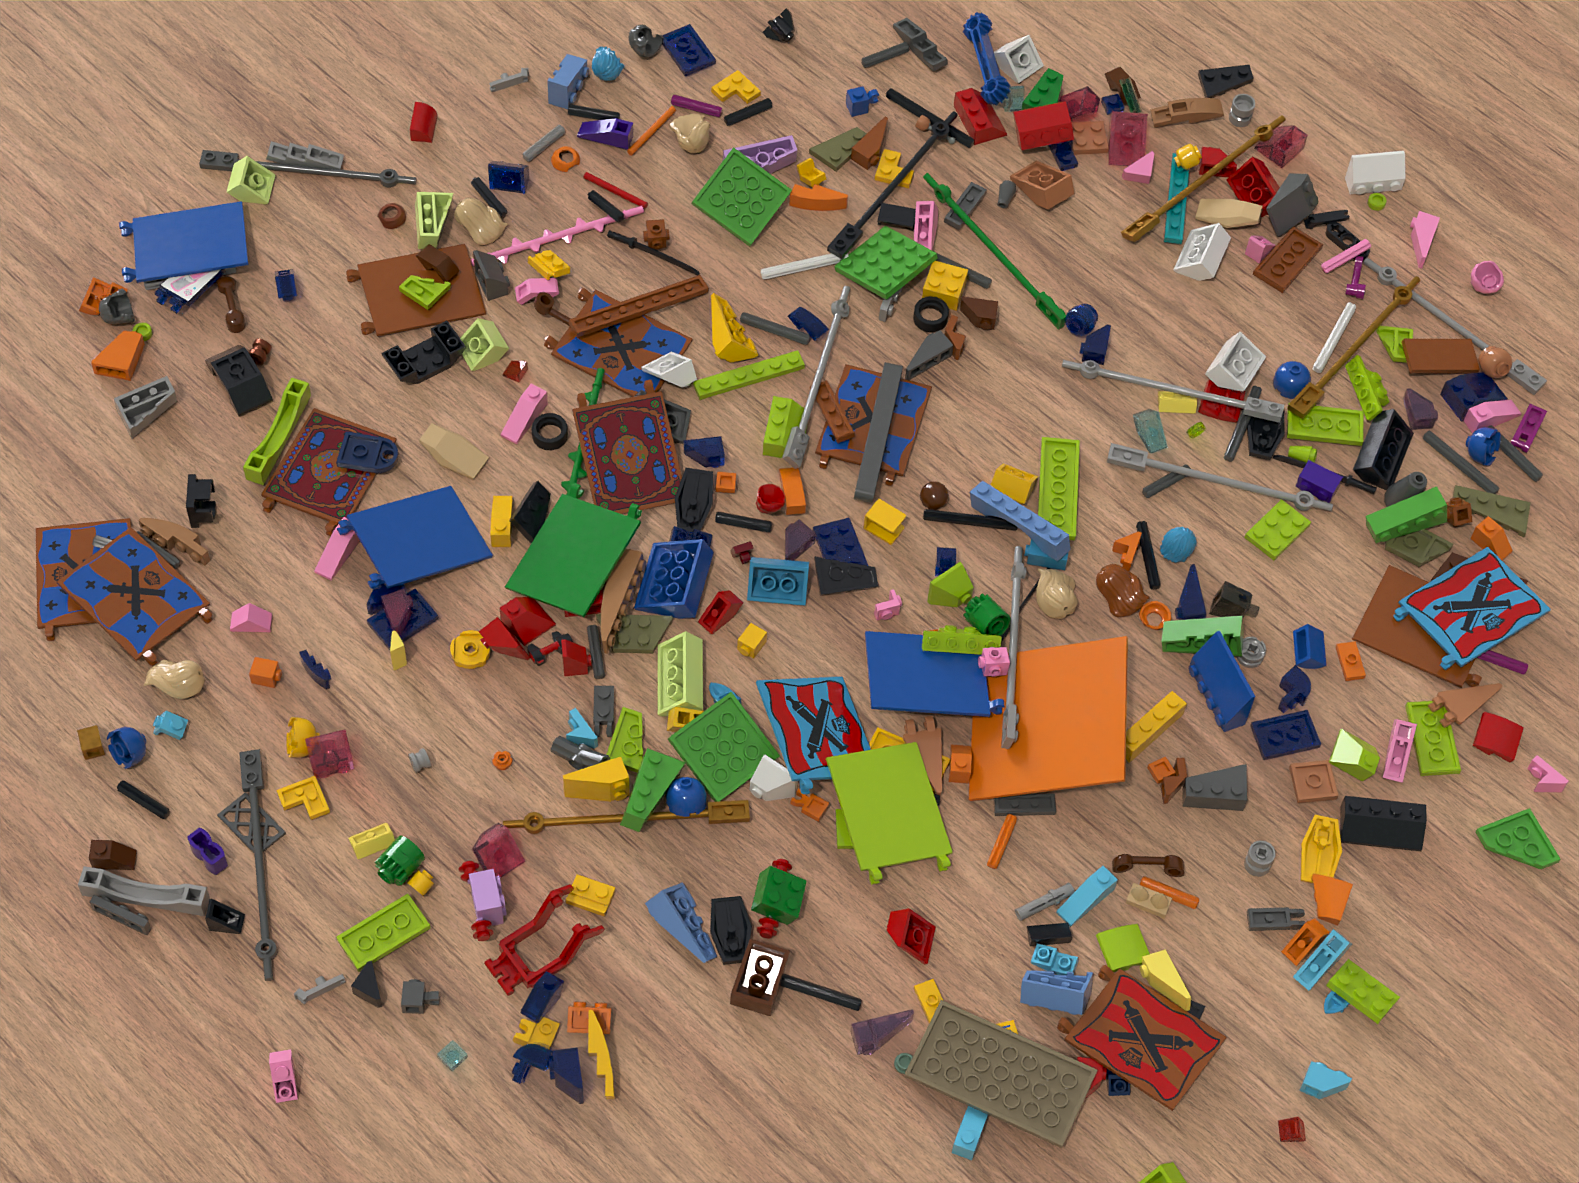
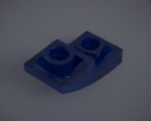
[788,307,829,341]
[669,526,713,547]
[299,649,332,690]

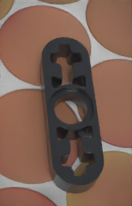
[1325,222,1370,262]

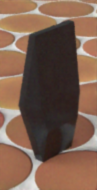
[1247,411,1285,460]
[675,468,713,535]
[710,896,752,965]

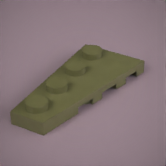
[1452,485,1531,537]

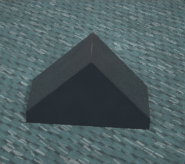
[205,899,245,934]
[351,961,382,1008]

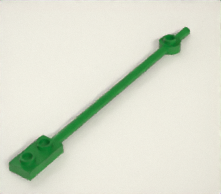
[923,173,1067,330]

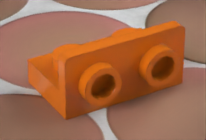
[567,1001,612,1034]

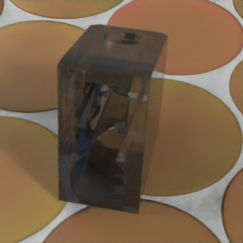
[1209,581,1260,618]

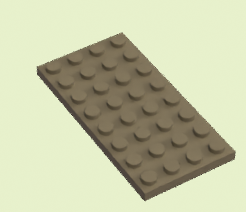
[905,1000,1097,1148]

